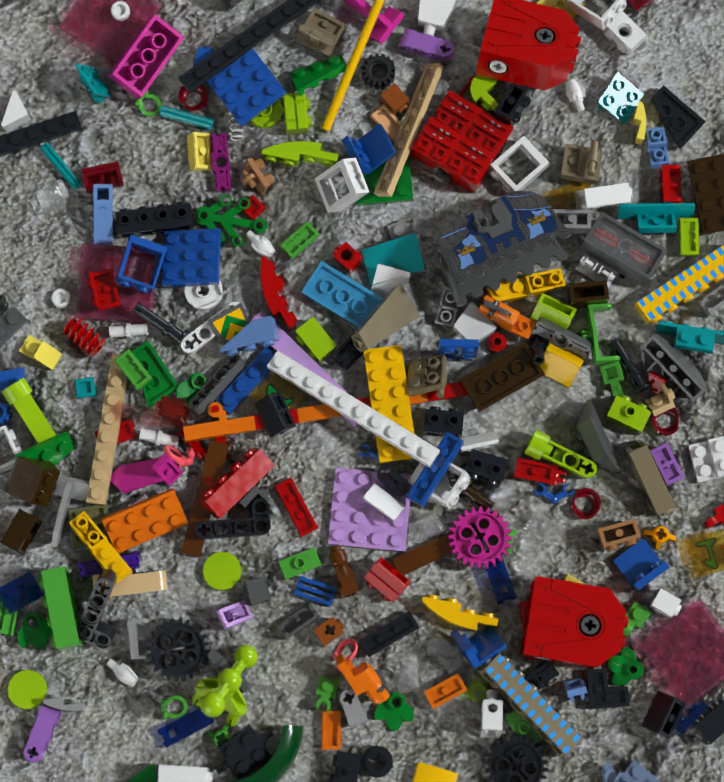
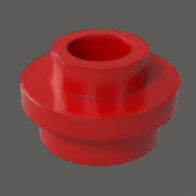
[488,333,507,352]

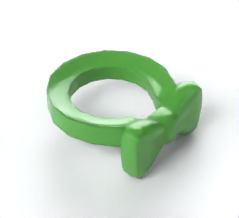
[134,90,162,117]
[160,695,188,720]

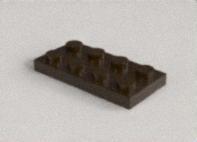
[687,154,724,235]
[459,342,545,413]

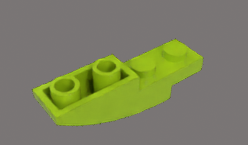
[262,141,339,167]

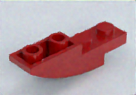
[261,256,297,331]

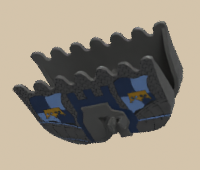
[441,190,571,307]

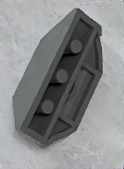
[640,334,708,403]
[574,399,622,473]

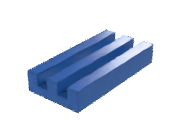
[294,576,337,607]

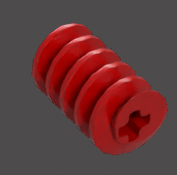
[62,318,106,358]

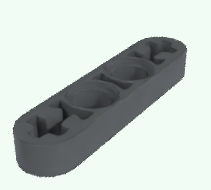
[188,354,245,415]

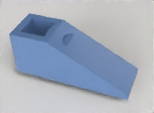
[93,184,113,245]
[220,316,280,356]

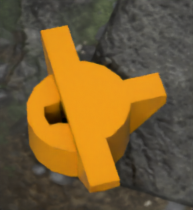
[643,526,676,550]

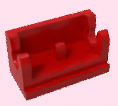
[660,164,682,203]

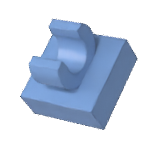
[563,677,587,702]

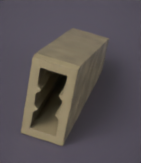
[351,284,421,353]
[623,440,675,516]

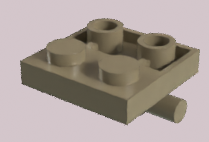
[296,8,347,58]
[560,141,603,185]
[407,353,447,398]

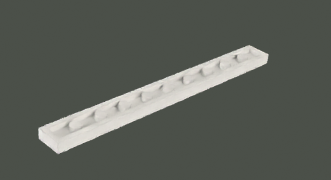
[267,350,440,468]

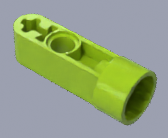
[1,377,56,444]
[524,429,597,479]

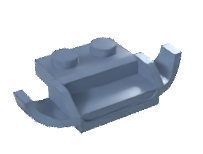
[601,760,660,782]

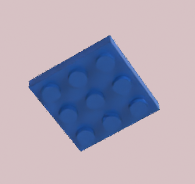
[208,48,287,127]
[162,228,221,287]

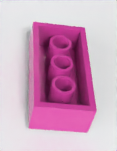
[107,14,185,99]

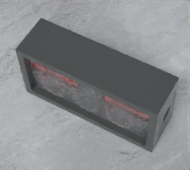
[579,212,668,288]

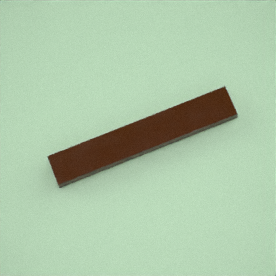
[392,511,503,575]

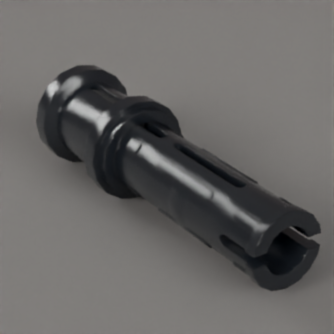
[132,302,187,346]
[608,338,650,395]

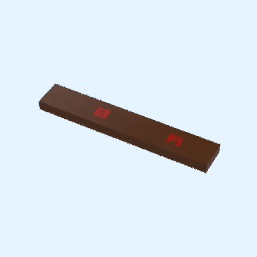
[181,440,229,558]

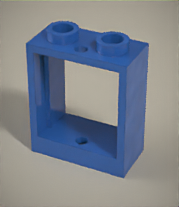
[114,234,167,294]

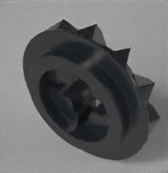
[361,746,393,778]

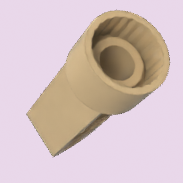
[92,570,168,601]

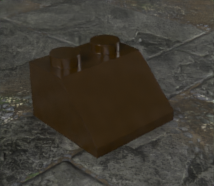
[5,456,61,506]

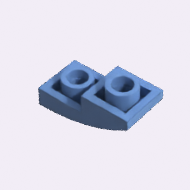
[645,127,670,169]

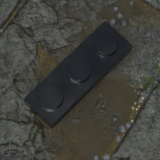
[359,611,419,657]

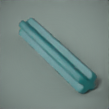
[159,106,214,130]
[40,143,81,189]

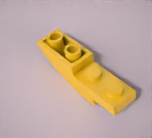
[487,268,566,303]
[69,511,133,584]
[422,594,499,632]

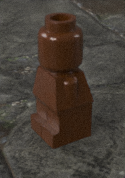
[329,545,359,599]

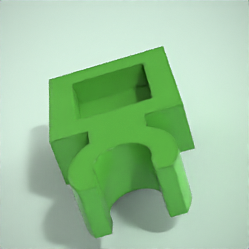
[316,676,339,713]

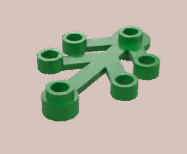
[195,194,268,247]

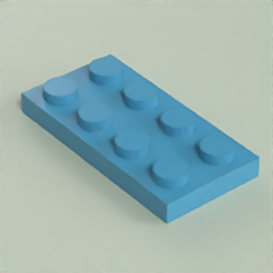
[301,261,383,328]

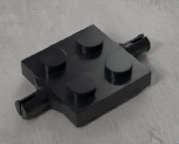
[214,724,274,780]

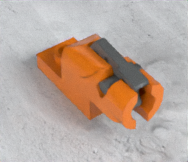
[478,295,536,341]
[336,653,390,705]

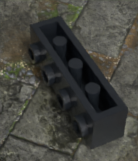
[115,201,194,239]

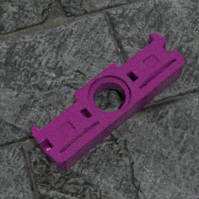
[210,133,232,192]

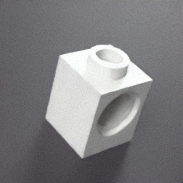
[649,588,682,618]

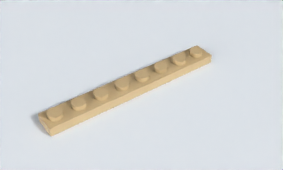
[374,63,444,197]
[86,354,128,506]

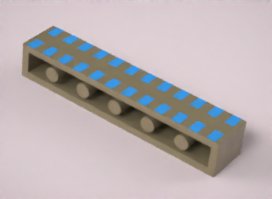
[479,653,582,758]

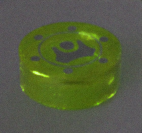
[467,683,487,703]

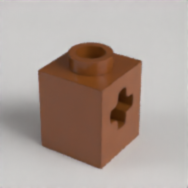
[380,83,409,116]
[313,616,345,647]

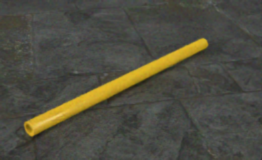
[321,0,385,132]

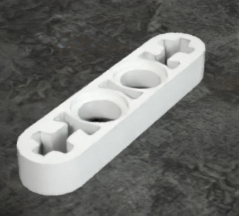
[181,302,239,355]

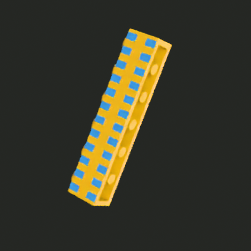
[634,245,724,325]

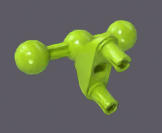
[191,645,258,726]

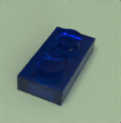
[674,701,708,735]

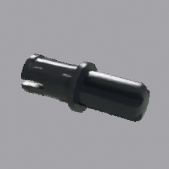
[531,333,546,365]

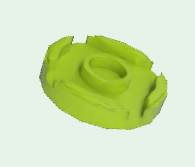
[250,99,284,129]
[203,552,242,591]
[8,670,48,709]

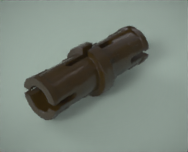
[461,485,495,511]

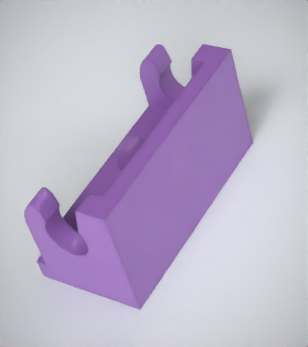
[650,443,684,487]

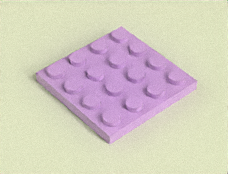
[328,468,412,552]

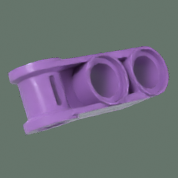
[399,29,454,62]
[24,704,62,762]

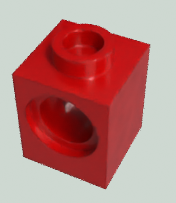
[333,242,363,274]

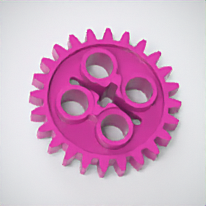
[448,506,512,570]

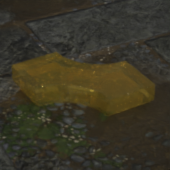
[549,180,591,209]

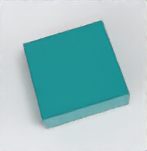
[75,377,96,399]

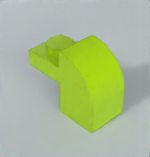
[469,75,498,115]

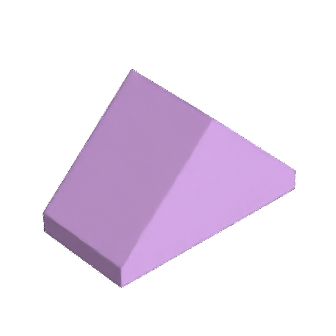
[216,600,253,631]

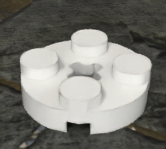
[184,280,223,310]

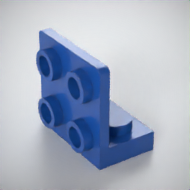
[342,124,396,175]
[613,539,670,592]
[450,626,507,668]

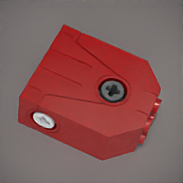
[475,0,581,91]
[520,576,629,669]

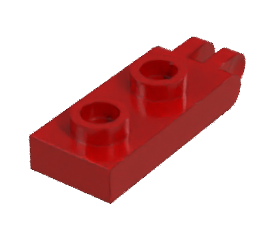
[514,458,568,486]

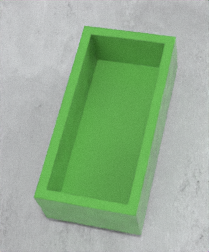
[39,566,84,651]

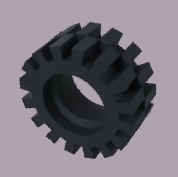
[362,53,395,90]

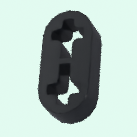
[377,465,409,496]

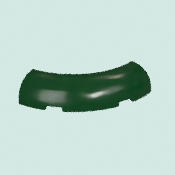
[233,725,304,782]

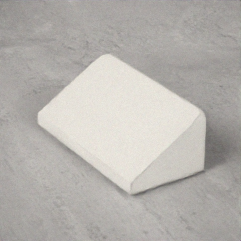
[460,432,499,453]
[363,483,406,522]

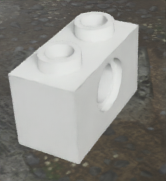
[603,11,647,56]

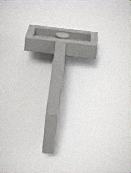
[51,475,89,547]

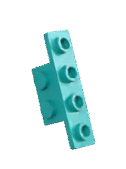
[617,203,695,233]
[655,321,724,354]

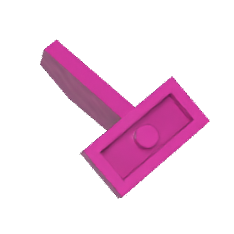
[344,0,405,44]
[111,453,183,494]

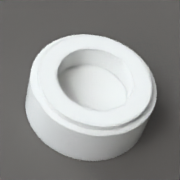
[111,1,130,21]
[51,289,71,309]

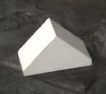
[1,91,31,132]

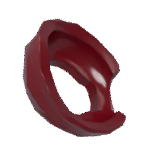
[178,85,209,111]
[651,408,680,436]
[570,488,601,519]

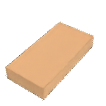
[370,104,402,144]

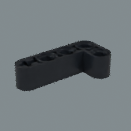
[193,498,271,540]
[77,569,117,649]

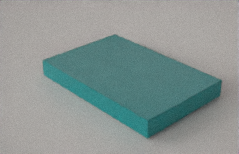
[362,233,426,286]

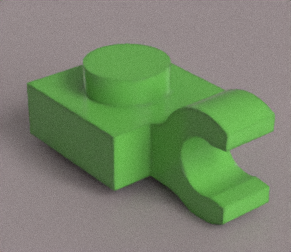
[600,361,624,396]
[623,601,651,637]

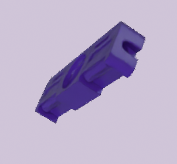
[78,551,141,579]

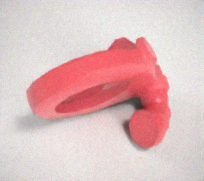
[163,445,195,468]
[333,638,358,672]

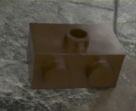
[567,280,609,309]

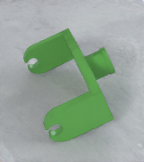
[580,303,620,365]

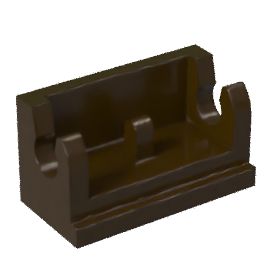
[0,509,43,556]

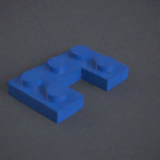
[438,339,479,361]

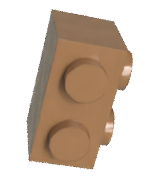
[596,518,641,552]

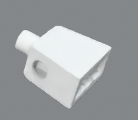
[418,0,456,36]
[452,302,497,343]
[480,690,503,738]

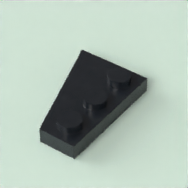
[650,85,706,150]

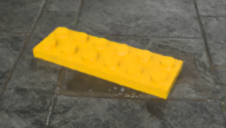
[363,345,415,464]

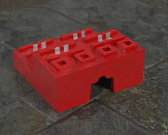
[410,90,514,193]

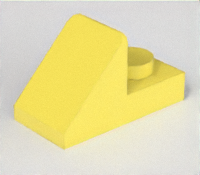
[19,335,62,370]

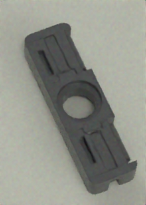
[532,317,592,359]

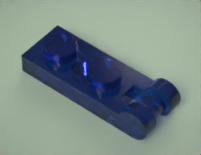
[484,550,517,605]
[157,708,215,748]

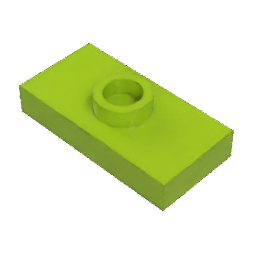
[679,218,699,256]

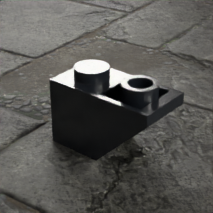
[692,700,724,745]

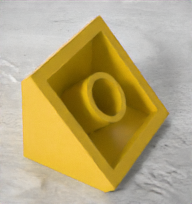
[540,344,585,388]

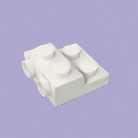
[687,436,724,483]

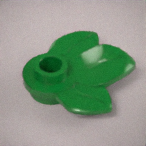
[176,373,212,406]
[17,613,53,650]
[606,647,644,686]
[375,692,414,732]

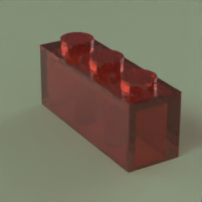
[155,396,189,428]

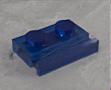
[0,571,44,615]

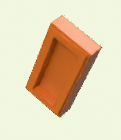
[321,710,342,750]

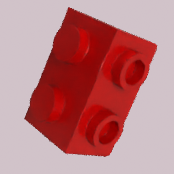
[86,268,122,312]

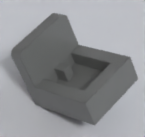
[239,486,270,509]

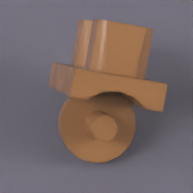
[241,157,275,195]

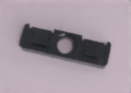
[501,661,559,709]

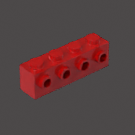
[199,448,275,519]

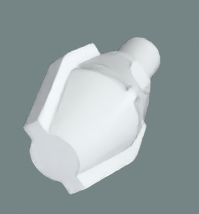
[566,78,585,112]
[246,230,275,258]
[107,659,138,687]

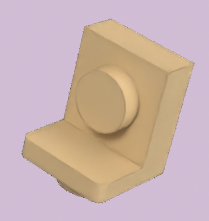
[645,383,675,417]

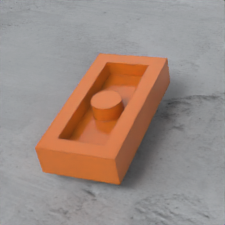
[424,673,468,709]

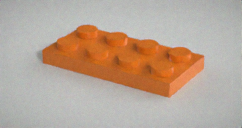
[101,488,189,553]

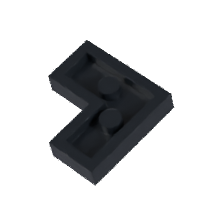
[586,668,630,710]

